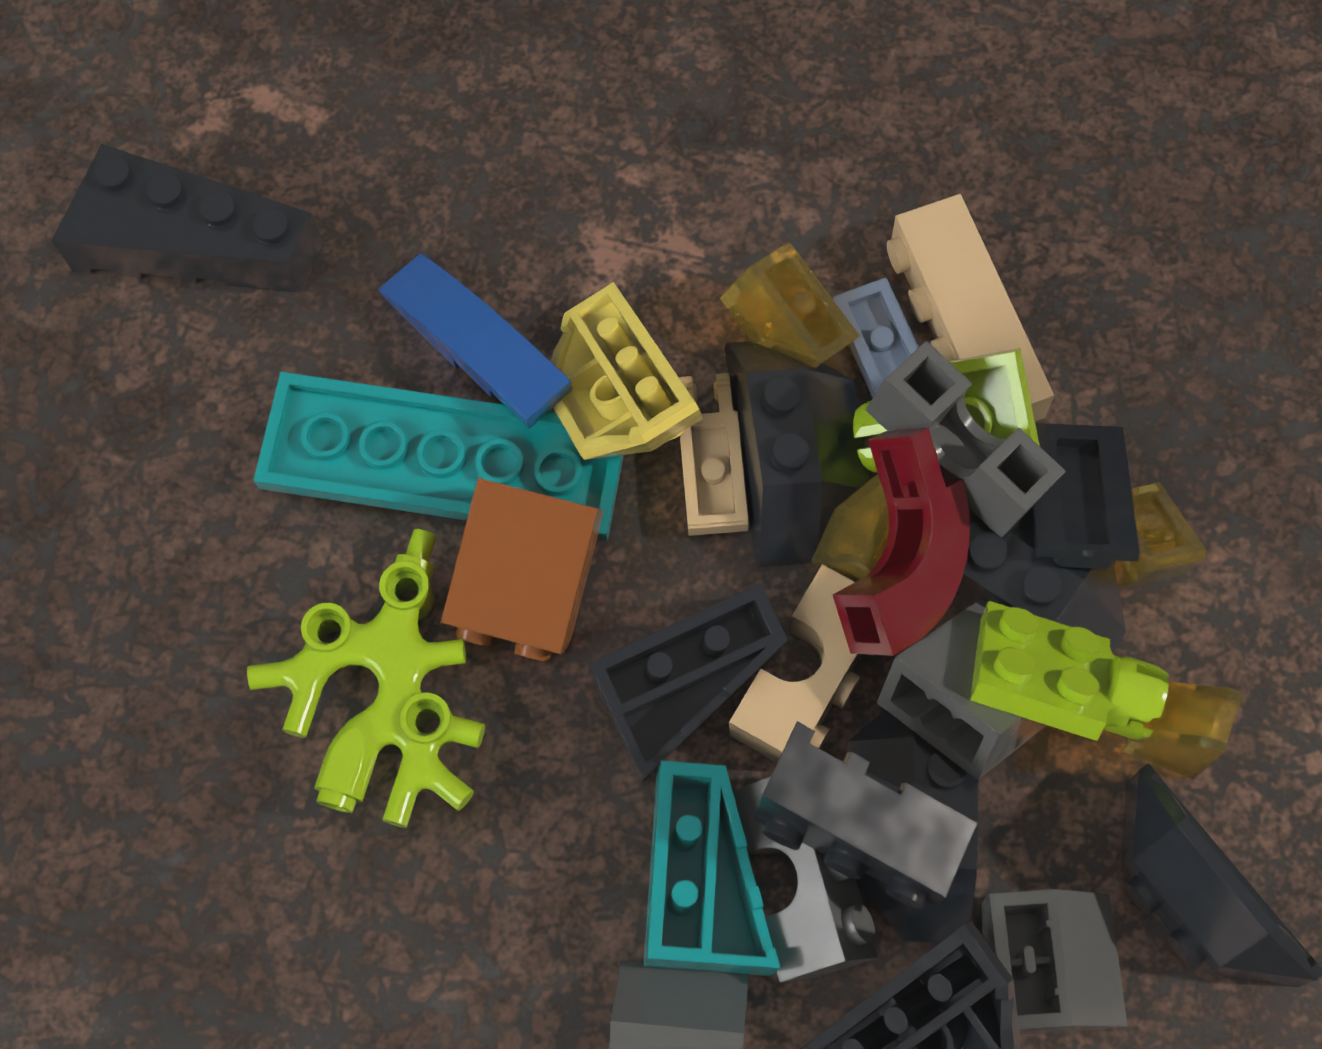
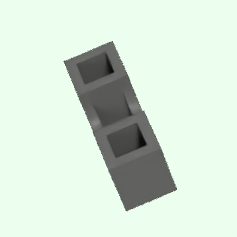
[866,341,1066,538]
[733,777,878,982]

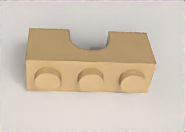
[729,565,874,763]

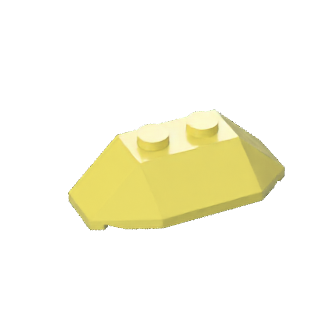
[551,282,703,460]

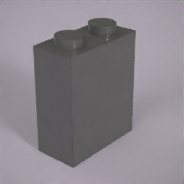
[877,598,1047,780]

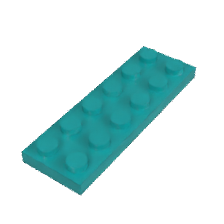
[253,372,624,542]

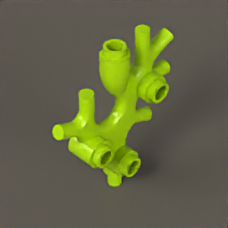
[247,529,485,828]

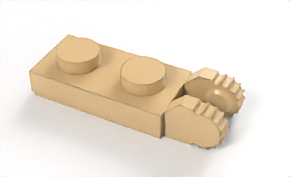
[679,373,748,536]

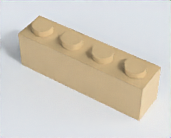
[887,193,1054,421]

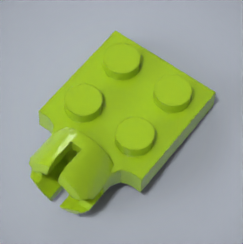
[853,348,1040,472]
[970,601,1169,741]

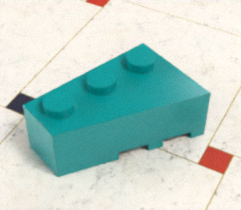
[643,761,780,976]

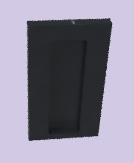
[1032,423,1140,569]

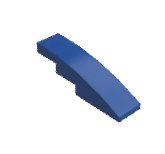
[378,253,573,429]

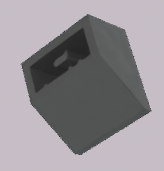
[979,889,1128,1035]

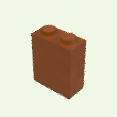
[441,478,604,662]

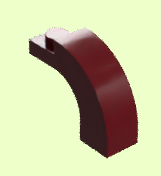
[832,428,970,656]

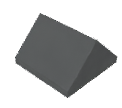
[609,960,749,1049]

